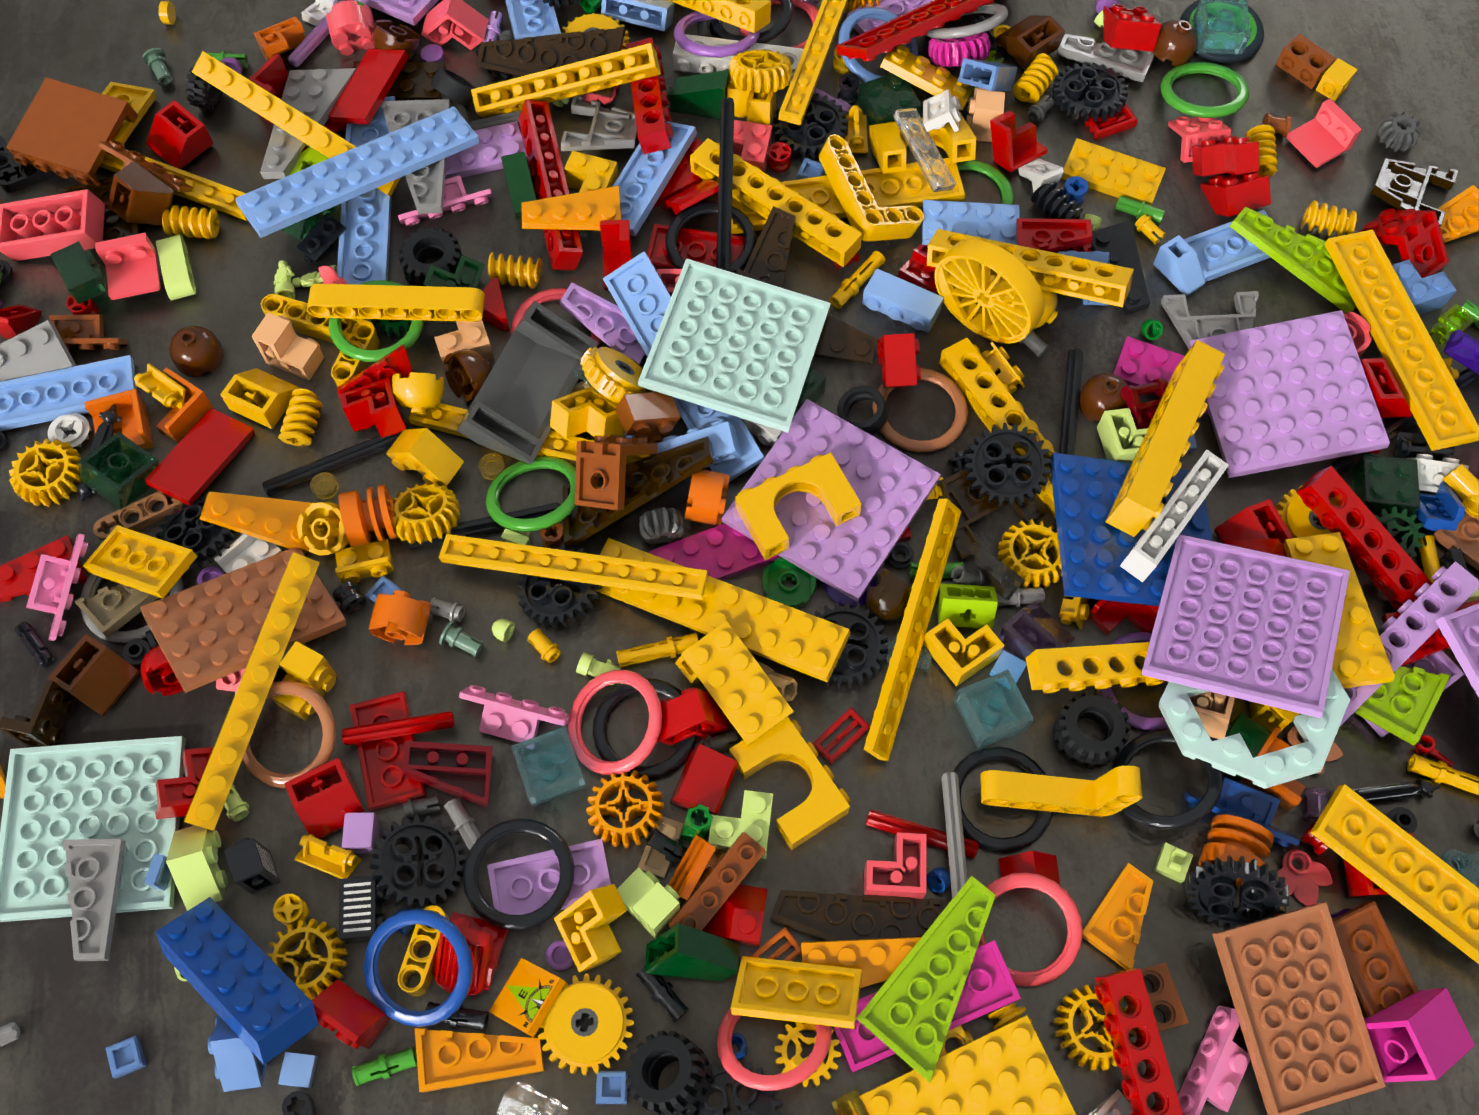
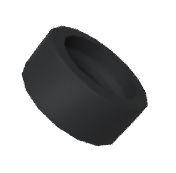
[431,67,476,107]
[837,385,888,435]

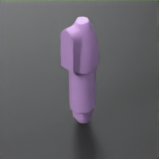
[813,88,851,114]

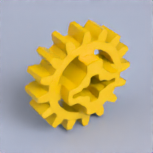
[774,1022,841,1088]

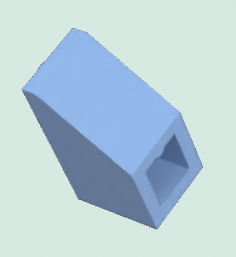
[1153,235,1205,297]

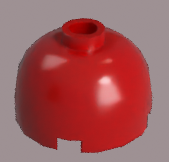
[141,645,184,696]

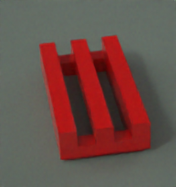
[1085,104,1138,140]
[812,707,871,766]

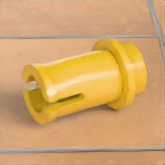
[1135,214,1166,245]
[527,628,561,663]

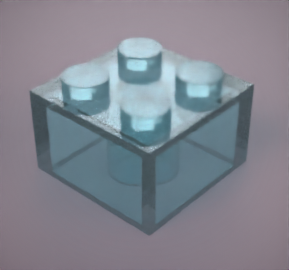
[1193,0,1251,54]
[953,670,1034,750]
[511,726,587,807]

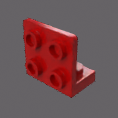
[249,54,288,123]

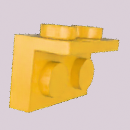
[335,539,395,583]

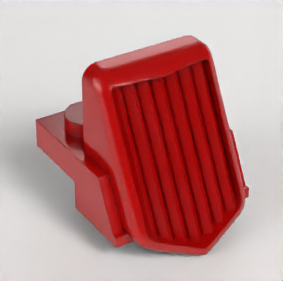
[432,911,509,997]

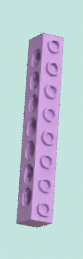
[1339,561,1479,727]

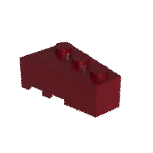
[402,741,493,808]

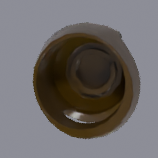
[866,568,911,620]

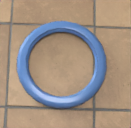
[839,7,918,87]

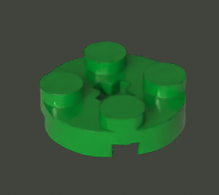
[762,557,816,609]

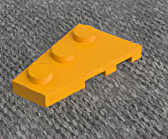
[1082,863,1153,969]

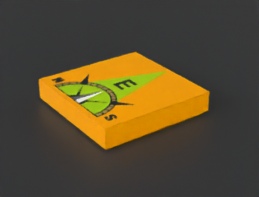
[489,958,566,1037]

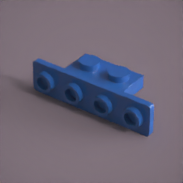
[1183,776,1300,847]

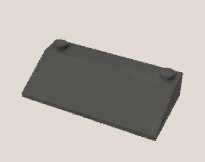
[456,301,598,464]

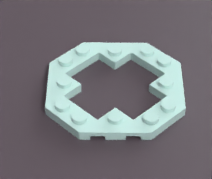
[1159,670,1350,789]

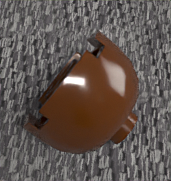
[373,20,420,60]
[1153,20,1198,66]
[169,326,224,377]
[444,349,492,402]
[1079,373,1128,422]

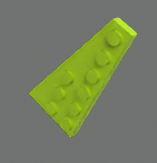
[1229,207,1356,314]
[1354,666,1450,746]
[857,876,996,1083]

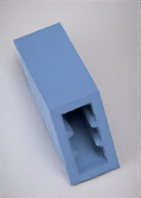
[958,58,1017,91]

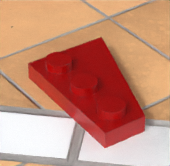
[1016,218,1093,252]
[337,344,413,404]

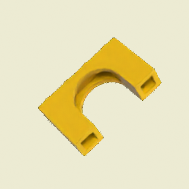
[869,112,976,173]
[735,452,862,560]
[729,717,851,851]

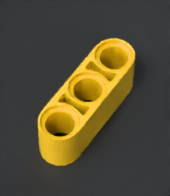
[398,905,449,996]

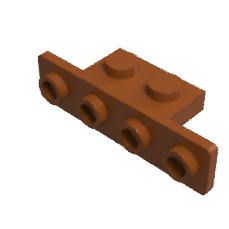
[98,139,193,192]
[49,315,128,350]
[669,832,765,931]

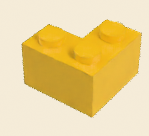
[727,80,777,125]
[564,151,619,192]
[550,386,623,439]
[386,428,464,486]
[923,618,1005,687]
[272,641,337,721]
[554,884,627,973]

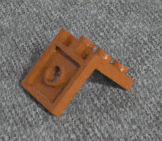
[575,434,658,510]

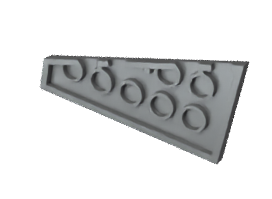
[260,68,356,179]
[381,99,451,214]

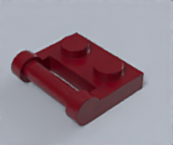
[1121,378,1168,430]

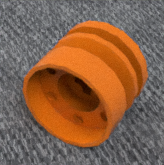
[339,484,398,548]
[1198,814,1274,887]

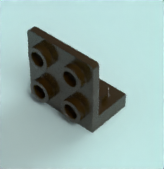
[0,680,75,747]

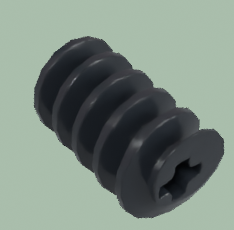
[1031,181,1083,219]

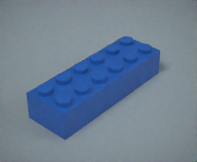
[155,897,319,1065]

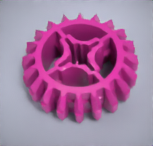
[928,32,991,67]

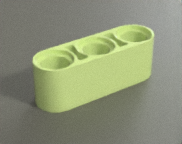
[156,234,196,301]

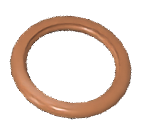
[872,368,968,453]
[242,680,336,789]

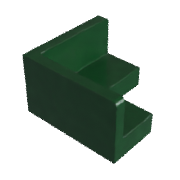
[422,254,485,288]

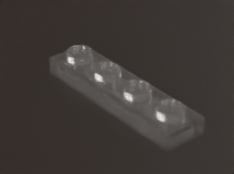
[893,108,956,192]

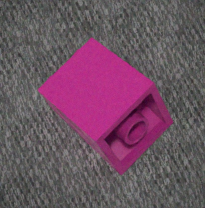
[1364,988,1475,1082]

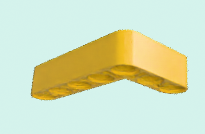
[819,134,924,241]
[261,294,380,387]
[980,766,1143,817]

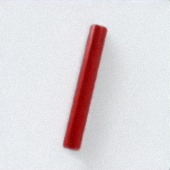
[341,711,455,745]
[866,809,979,858]

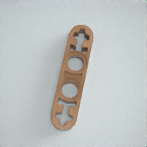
[93,491,182,542]

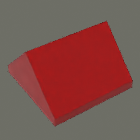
[670,743,739,815]

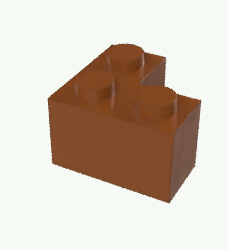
[615,392,681,443]

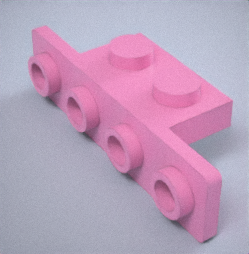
[398,175,492,226]
[26,533,88,641]
[459,685,570,746]
[1178,1006,1250,1115]

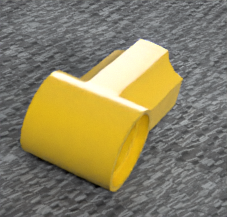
[1443,464,1479,518]

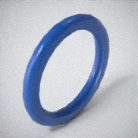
[363,909,473,1027]

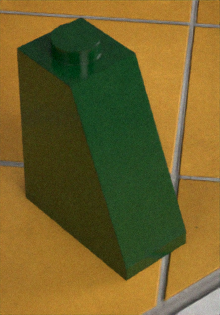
[667,70,729,120]
[501,152,536,220]
[644,923,740,982]

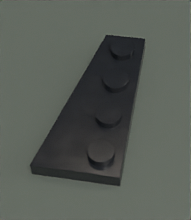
[1091,220,1150,315]

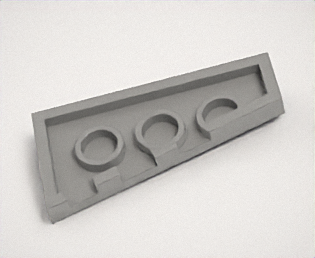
[1057,34,1155,82]
[0,320,77,382]
[62,838,126,961]

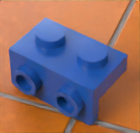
[1407,482,1465,531]

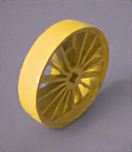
[935,239,1045,344]

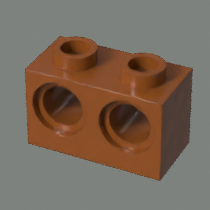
[1276,34,1337,89]
[1141,962,1189,1033]

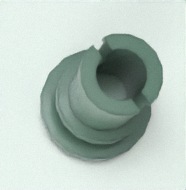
[142,48,173,86]
[439,620,484,657]

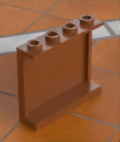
[6,77,138,186]

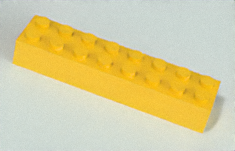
[1105,340,1225,537]

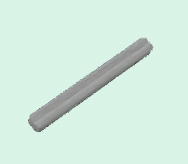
[941,772,968,899]

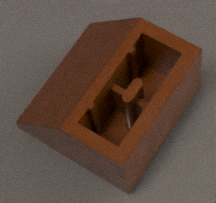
[996,15,1065,70]
[107,161,175,225]
[48,634,140,717]

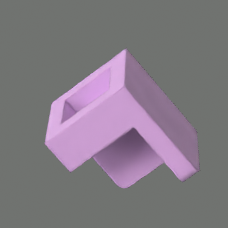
[342,812,380,854]

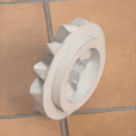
[48,413,92,448]

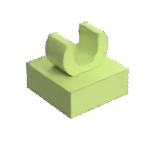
[501,528,532,546]
[1154,843,1193,883]

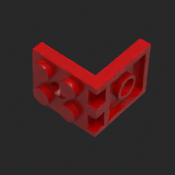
[1359,208,1449,278]

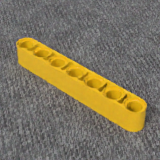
[307,284,485,322]

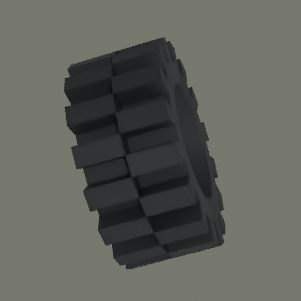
[185,64,223,110]

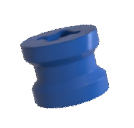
[1061,176,1089,207]

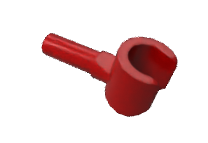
[1415,735,1454,767]

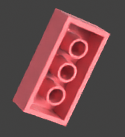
[0,189,105,262]

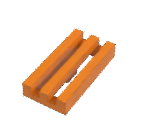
[668,835,716,900]
[739,927,802,967]

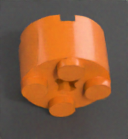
[684,469,730,525]
[369,590,432,645]

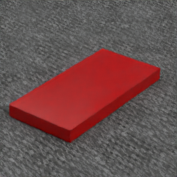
[328,49,409,125]
[646,224,745,269]
[145,408,255,506]
[349,691,427,813]

